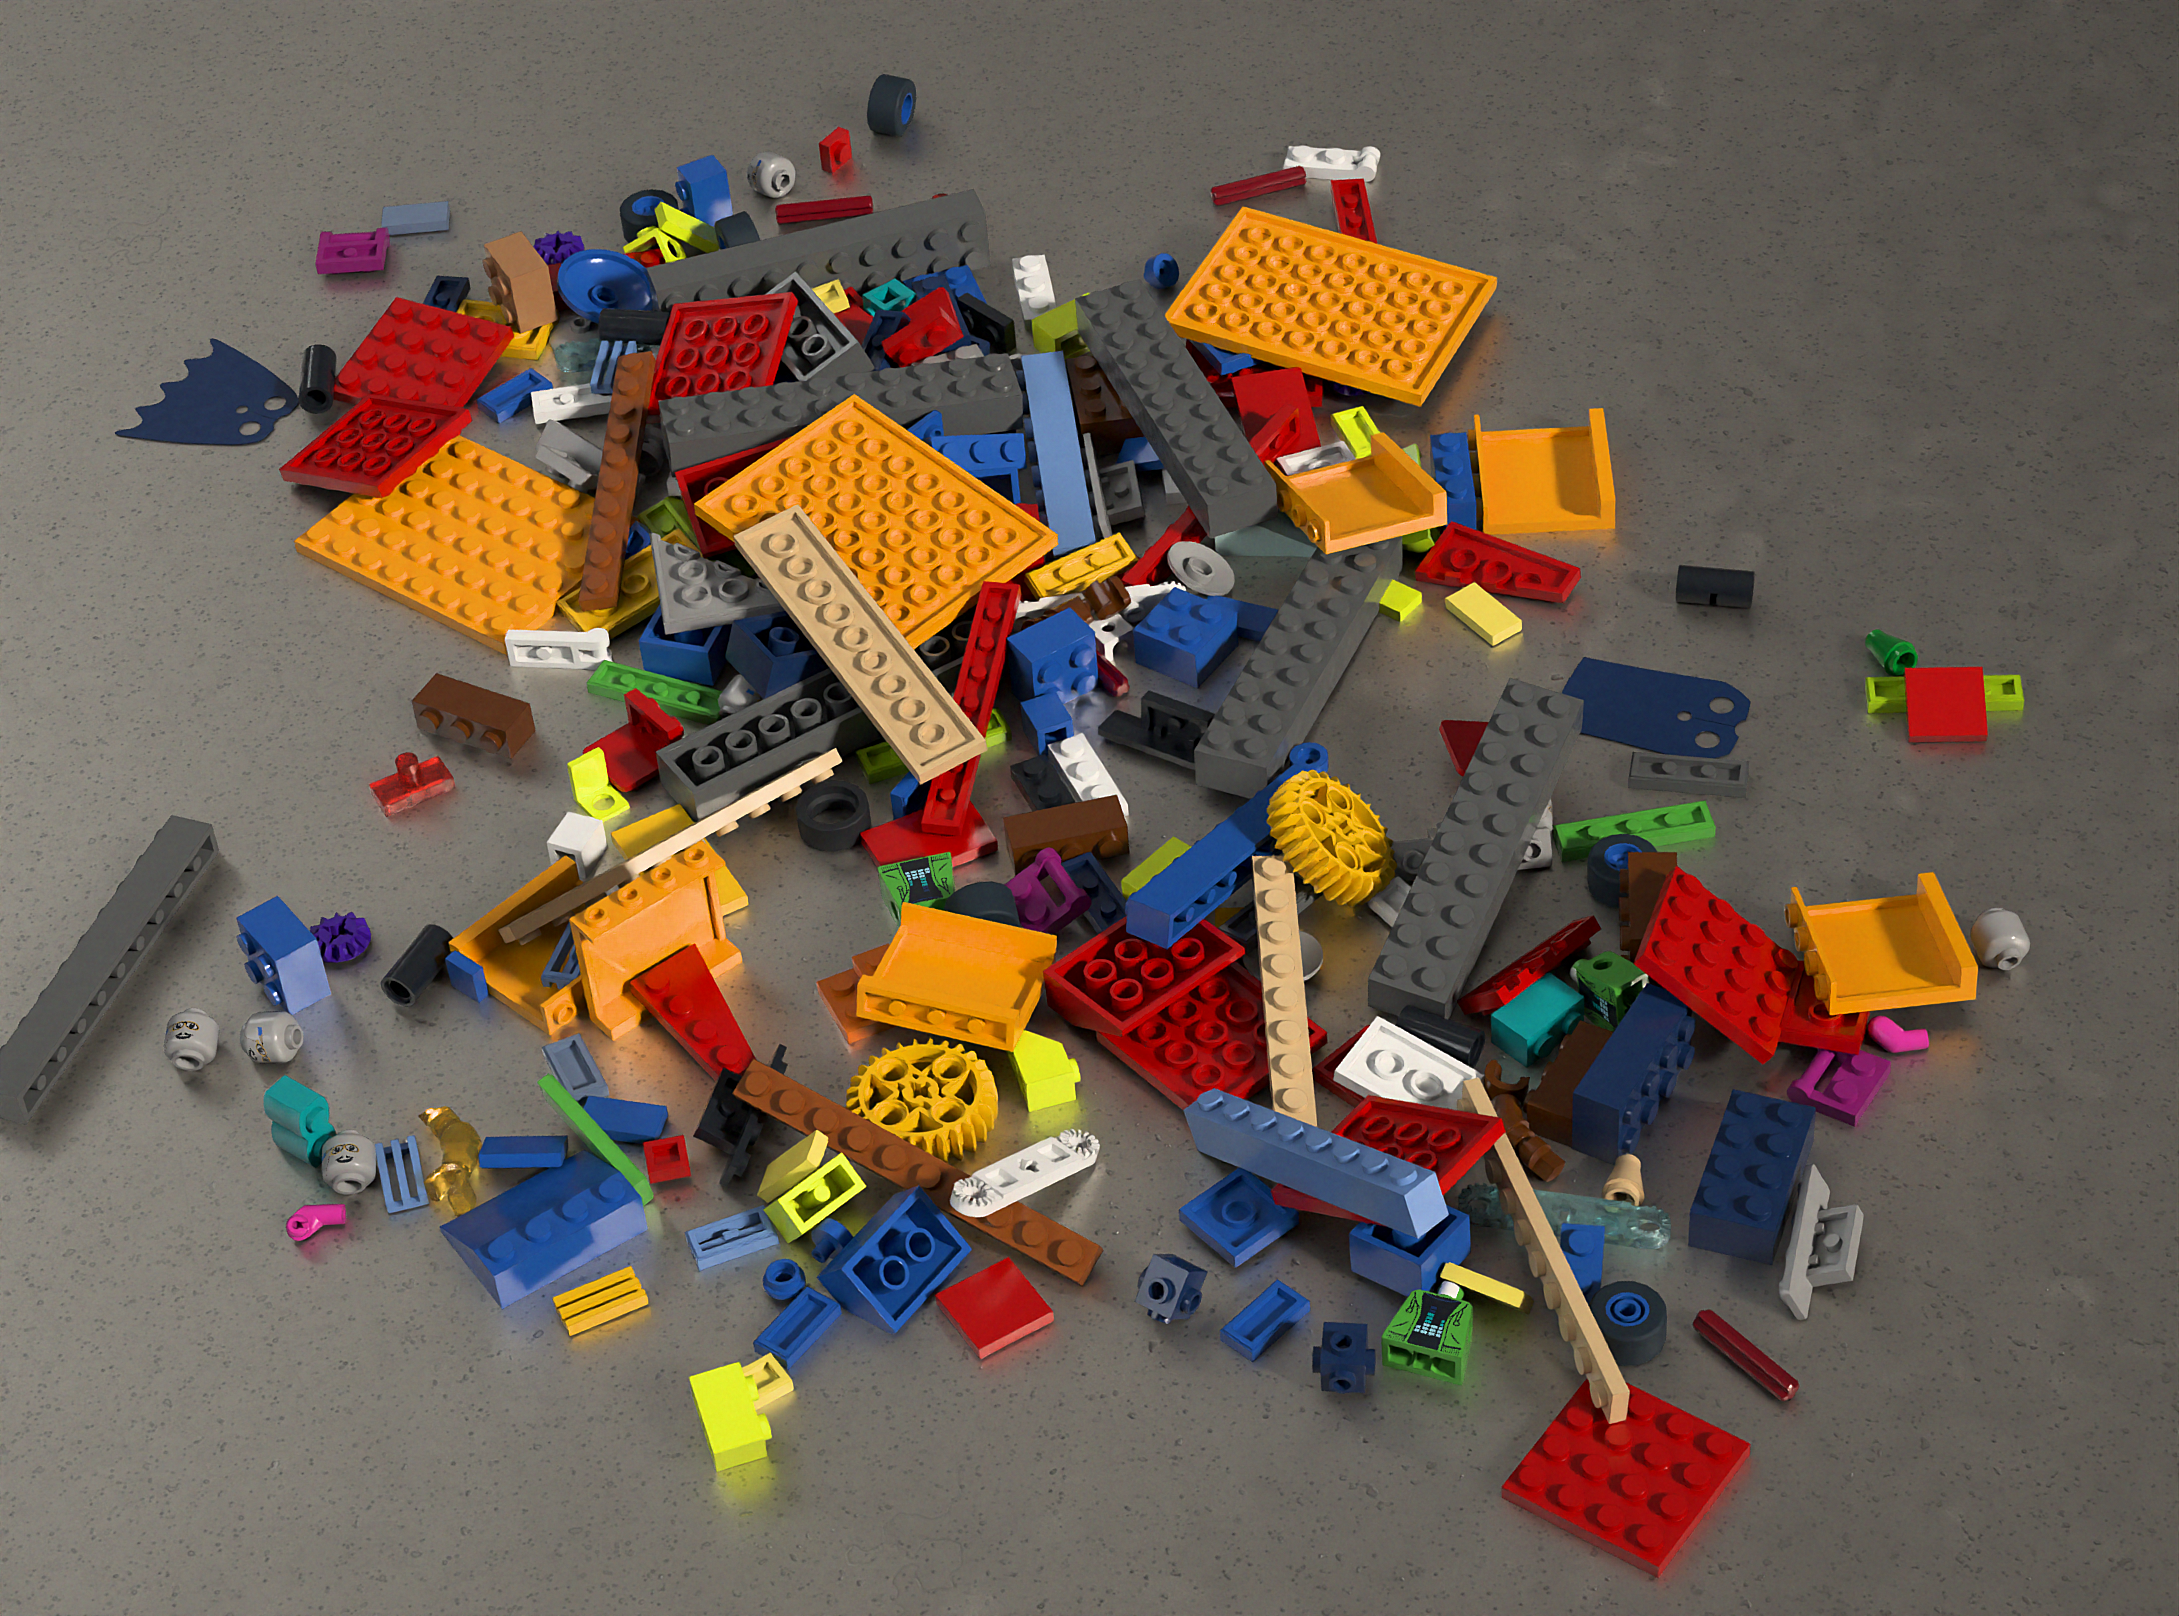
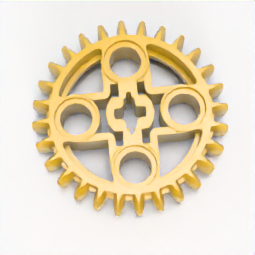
[1266,770,1397,907]
[846,1037,998,1163]

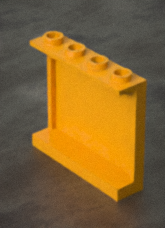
[1467,408,1616,535]
[1264,432,1447,554]
[569,840,742,1041]
[448,855,587,1035]
[1784,872,1978,1016]
[856,902,1057,1052]

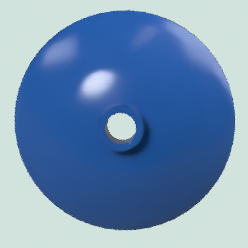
[557,249,654,324]

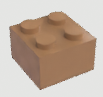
[482,231,558,334]

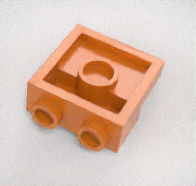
[816,943,896,1045]

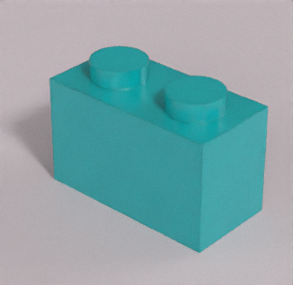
[1491,972,1584,1068]

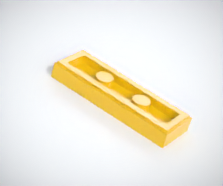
[1024,532,1138,601]

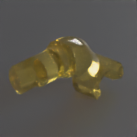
[418,1106,482,1217]

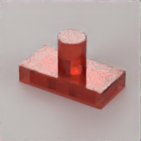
[369,752,456,817]

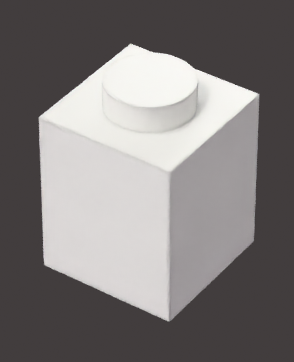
[546,812,608,879]

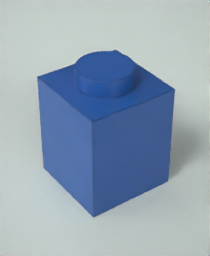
[1020,691,1074,756]

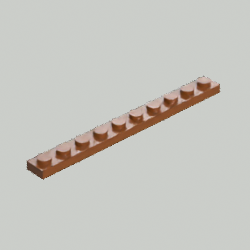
[578,351,656,612]
[732,1059,1104,1287]

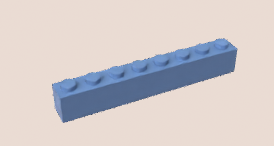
[1016,351,1096,562]
[1183,1088,1449,1238]

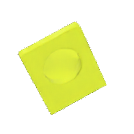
[623,226,687,263]
[567,747,630,822]

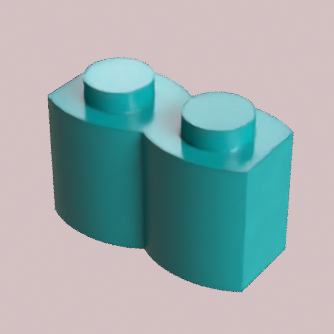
[263,1075,336,1168]

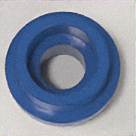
[763,1259,806,1300]

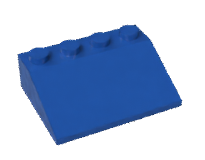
[440,1149,648,1309]

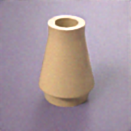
[1602,1154,1644,1215]

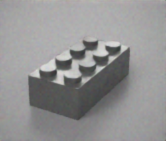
[765,271,875,382]

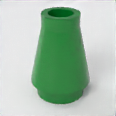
[1865,629,1918,677]

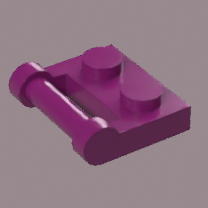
[315,227,390,275]
[1004,847,1092,935]
[1786,1048,1891,1127]

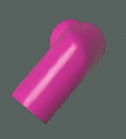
[1867,1016,1929,1053]
[286,1204,346,1241]

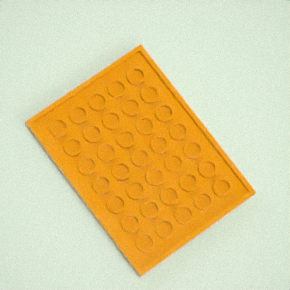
[1164,206,1497,407]
[694,394,1058,649]
[294,435,641,655]

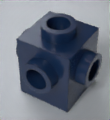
[1135,1254,1208,1324]
[1312,1322,1376,1394]

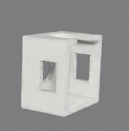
[1089,614,1134,661]

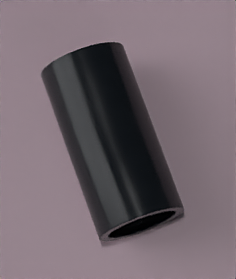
[598,308,671,346]
[298,344,337,414]
[1676,565,1755,608]
[381,924,453,1007]
[1395,1005,1486,1068]

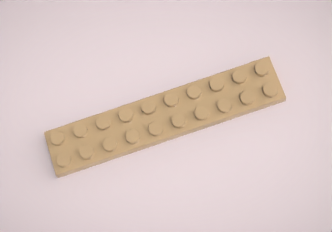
[733,504,987,785]

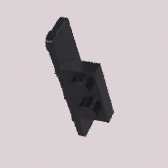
[1098,690,1215,770]
[693,1044,788,1187]

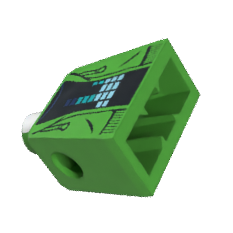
[877,852,955,928]
[1570,951,1649,1032]
[1381,1281,1473,1386]

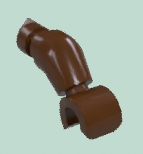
[1021,576,1131,631]
[1483,1060,1566,1182]

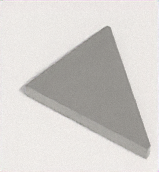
[649,533,785,635]

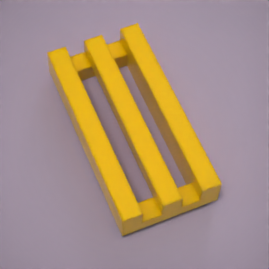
[552,1266,649,1336]

